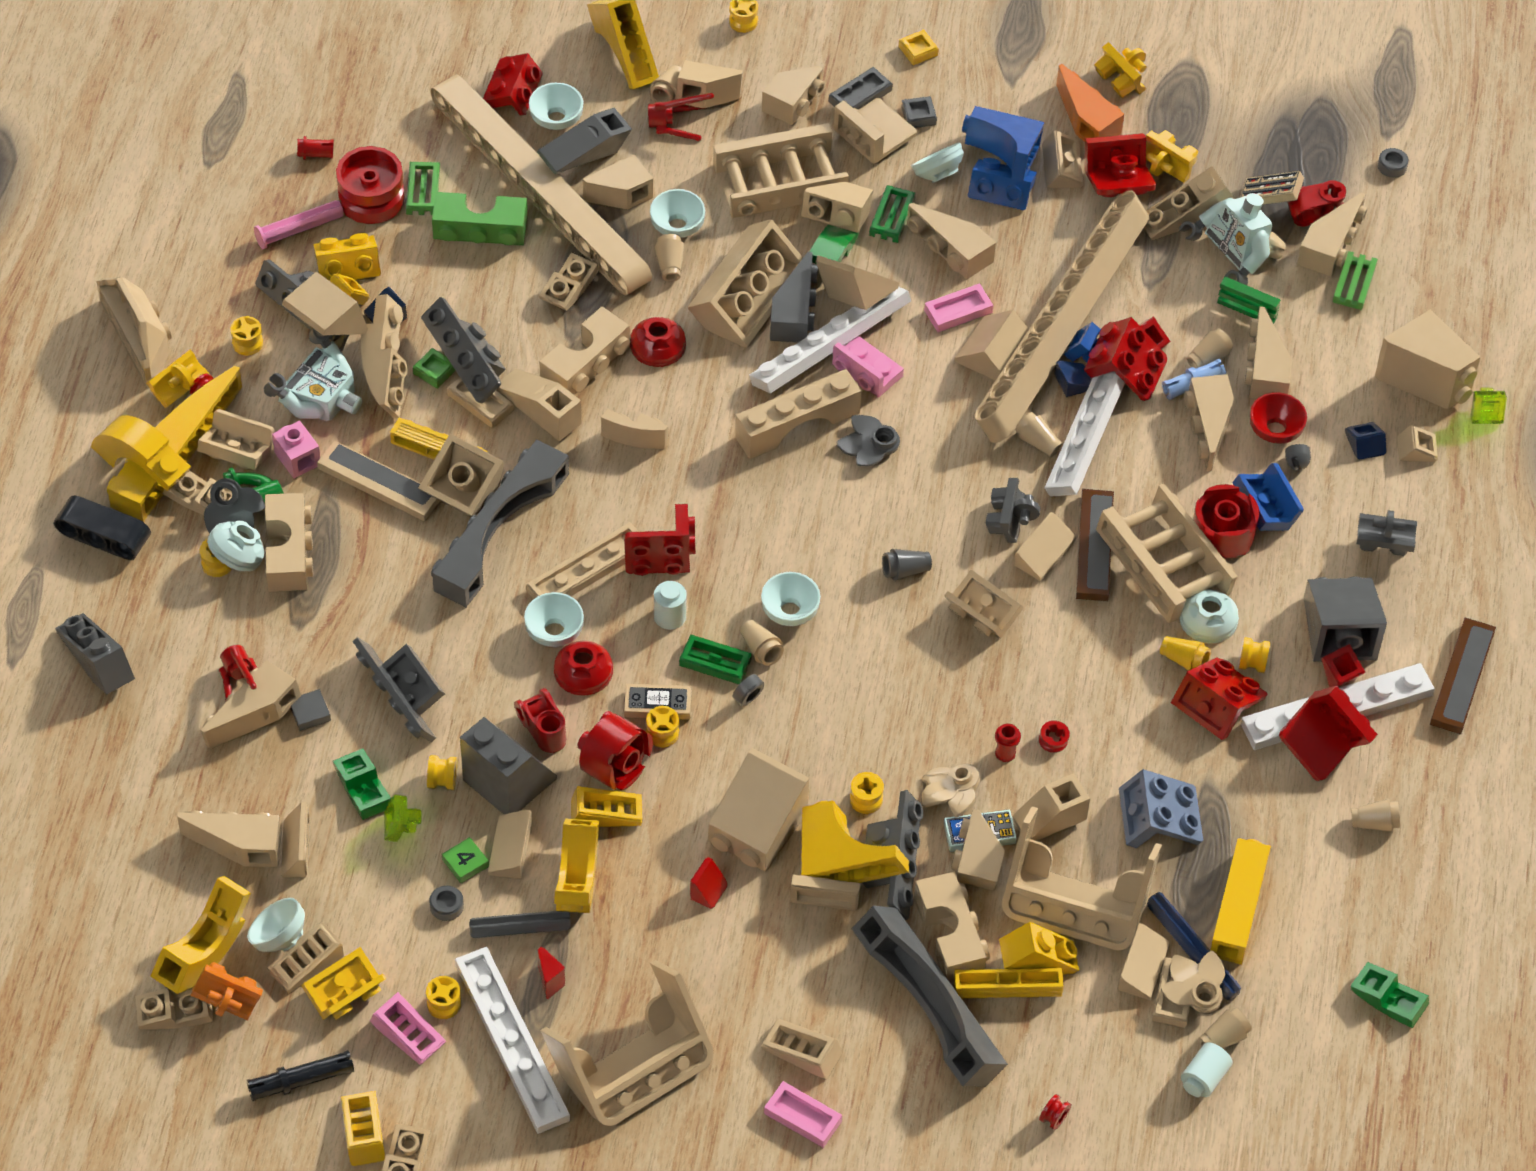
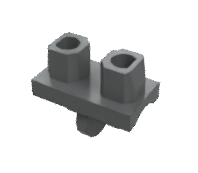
[985,478,1041,543]
[1356,510,1417,556]

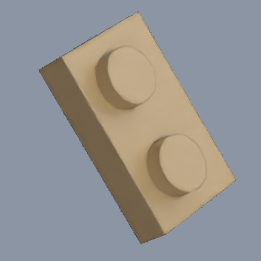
[197,409,274,470]
[944,569,1024,639]

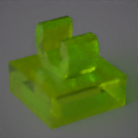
[1470,387,1507,424]
[384,795,422,842]

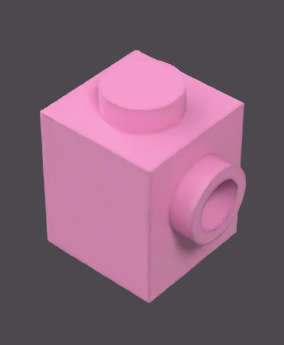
[272,420,320,479]

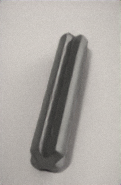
[469,911,571,938]

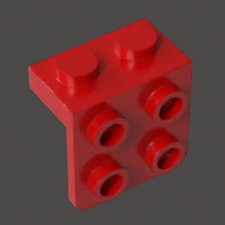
[1085,133,1156,198]
[1084,317,1167,401]
[624,504,696,576]
[1279,685,1378,781]

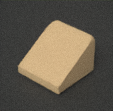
[1397,424,1438,462]

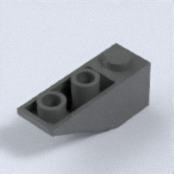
[537,107,632,174]
[770,252,818,343]
[55,613,135,695]

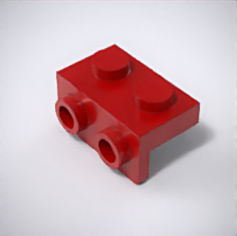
[483,53,543,116]

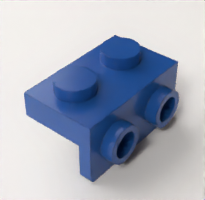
[968,158,1037,210]
[1232,463,1304,531]

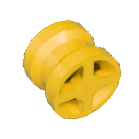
[729,0,758,33]
[230,316,263,356]
[199,538,232,577]
[1239,637,1270,673]
[646,706,679,748]
[427,755,458,790]
[850,772,884,814]
[426,976,461,1019]

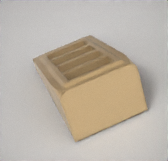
[267,922,344,994]
[761,1018,842,1079]

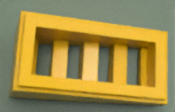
[571,786,642,827]
[341,1091,385,1166]

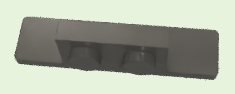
[255,259,349,351]
[421,297,506,404]
[352,637,445,742]
[862,790,923,920]

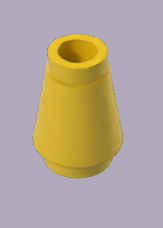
[1160,636,1211,671]

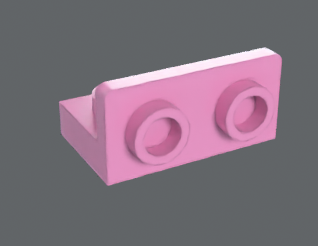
[832,336,904,398]

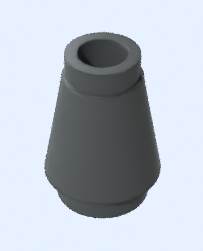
[882,549,932,581]

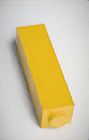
[1210,838,1271,965]

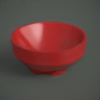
[630,317,686,367]
[1250,392,1307,444]
[554,641,613,696]

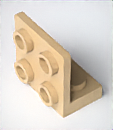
[834,98,917,164]

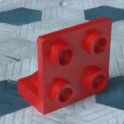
[1170,657,1268,740]

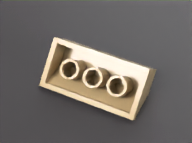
[687,219,803,347]

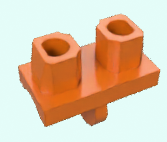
[190,962,263,1021]

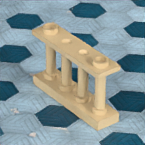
[713,123,849,218]
[1096,483,1238,623]

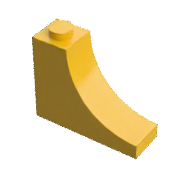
[587,0,659,89]
[801,800,909,883]

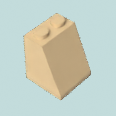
[1375,309,1481,410]
[708,748,809,872]

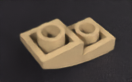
[539,252,599,311]
[601,408,668,449]
[162,471,232,515]
[135,988,213,1030]
[382,1123,432,1171]

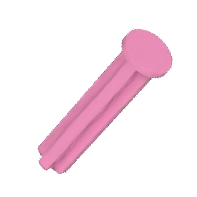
[254,200,344,249]

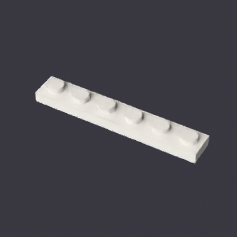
[749,287,911,393]
[1045,371,1125,496]
[1241,663,1435,750]
[455,946,570,1134]

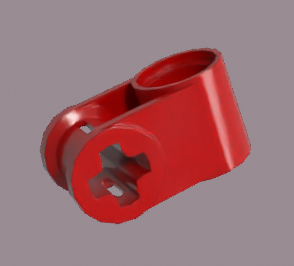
[1287,180,1346,227]
[514,688,567,753]

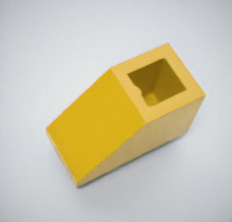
[999,922,1079,975]

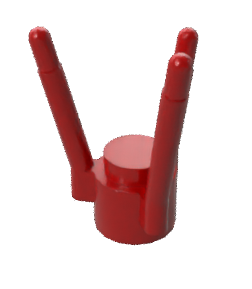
[648,93,714,141]
[219,645,258,700]

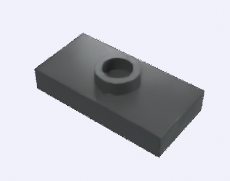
[828,67,893,110]

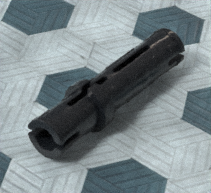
[246,1050,354,1102]

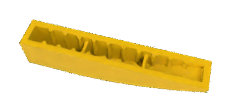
[107,366,242,522]

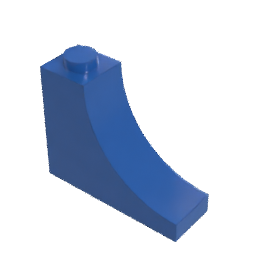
[962,106,1045,182]

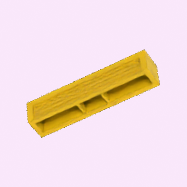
[390,417,488,460]
[953,968,1064,998]

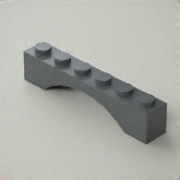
[431,439,569,608]
[851,906,1008,1087]

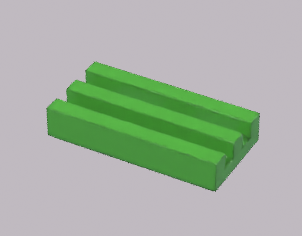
[406,162,440,215]
[1333,251,1378,310]

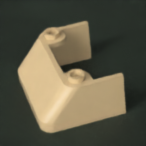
[1002,807,1162,950]
[540,960,713,1126]

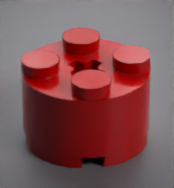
[1193,484,1259,559]
[577,711,653,790]

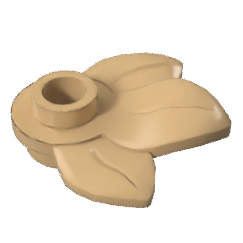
[922,764,980,817]
[1161,951,1225,1013]

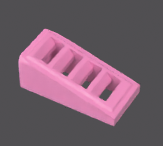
[370,992,446,1065]

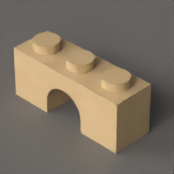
[539,306,630,395]
[265,493,313,592]
[914,871,990,983]

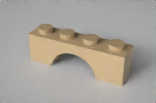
[735,369,861,459]

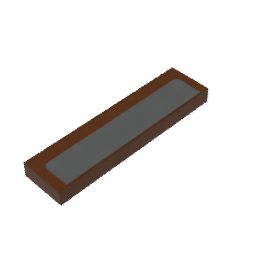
[1076,489,1114,602]
[1430,617,1496,735]

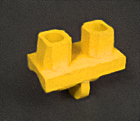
[1094,42,1147,98]
[1146,130,1198,183]
[146,349,209,408]

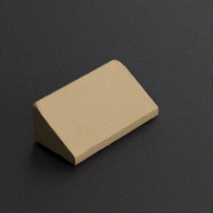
[1042,130,1083,188]
[1014,512,1077,581]
[281,802,310,878]
[488,810,532,879]
[1118,923,1170,1001]

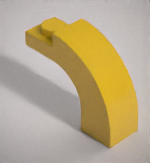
[91,415,191,491]
[554,818,599,913]
[150,876,251,994]

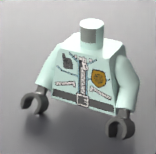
[1179,193,1272,285]
[264,329,362,421]

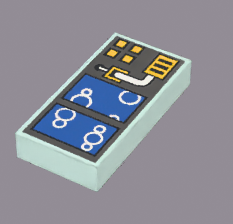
[944,810,1016,852]

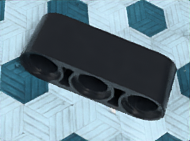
[53,495,151,560]

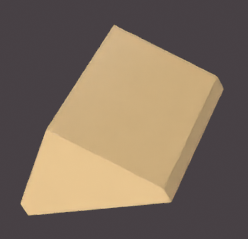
[816,255,900,310]
[282,272,368,335]
[955,310,1029,381]
[418,434,505,517]

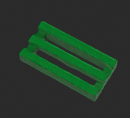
[869,185,916,243]
[1217,277,1281,324]
[679,634,752,685]

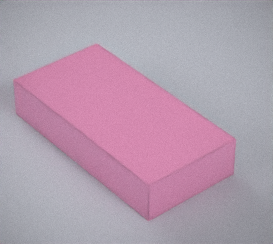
[924,283,993,332]
[764,1081,842,1148]

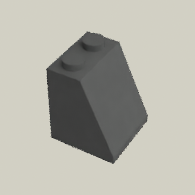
[1304,576,1387,662]
[460,717,557,814]

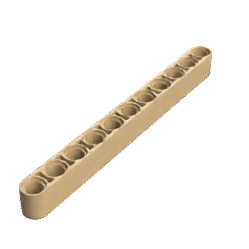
[430,74,652,296]
[974,191,1149,443]

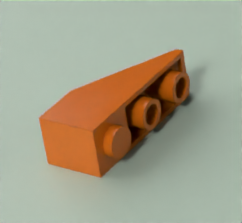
[1056,64,1124,142]

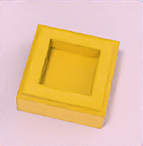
[898,29,939,66]
[329,274,370,305]

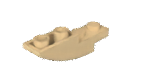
[361,294,407,418]

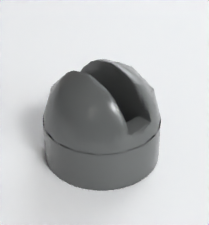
[1285,444,1311,470]

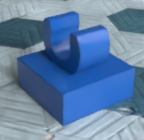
[1063,322,1101,362]

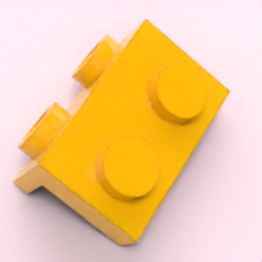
[313,233,381,281]
[301,947,386,1020]

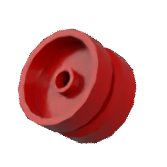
[336,146,405,224]

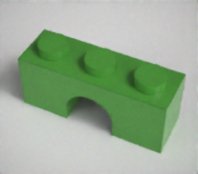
[432,192,528,245]

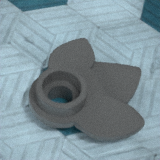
[837,415,900,466]
[204,478,265,533]

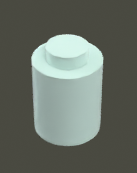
[654,581,687,630]
[1181,1042,1233,1097]

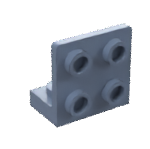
[1119,769,1203,848]

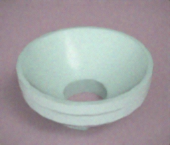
[529,82,583,130]
[911,142,964,183]
[650,189,705,238]
[207,521,265,571]
[761,572,821,626]
[1179,589,1239,643]
[524,592,584,647]
[247,898,305,952]

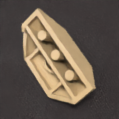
[96,277,172,388]

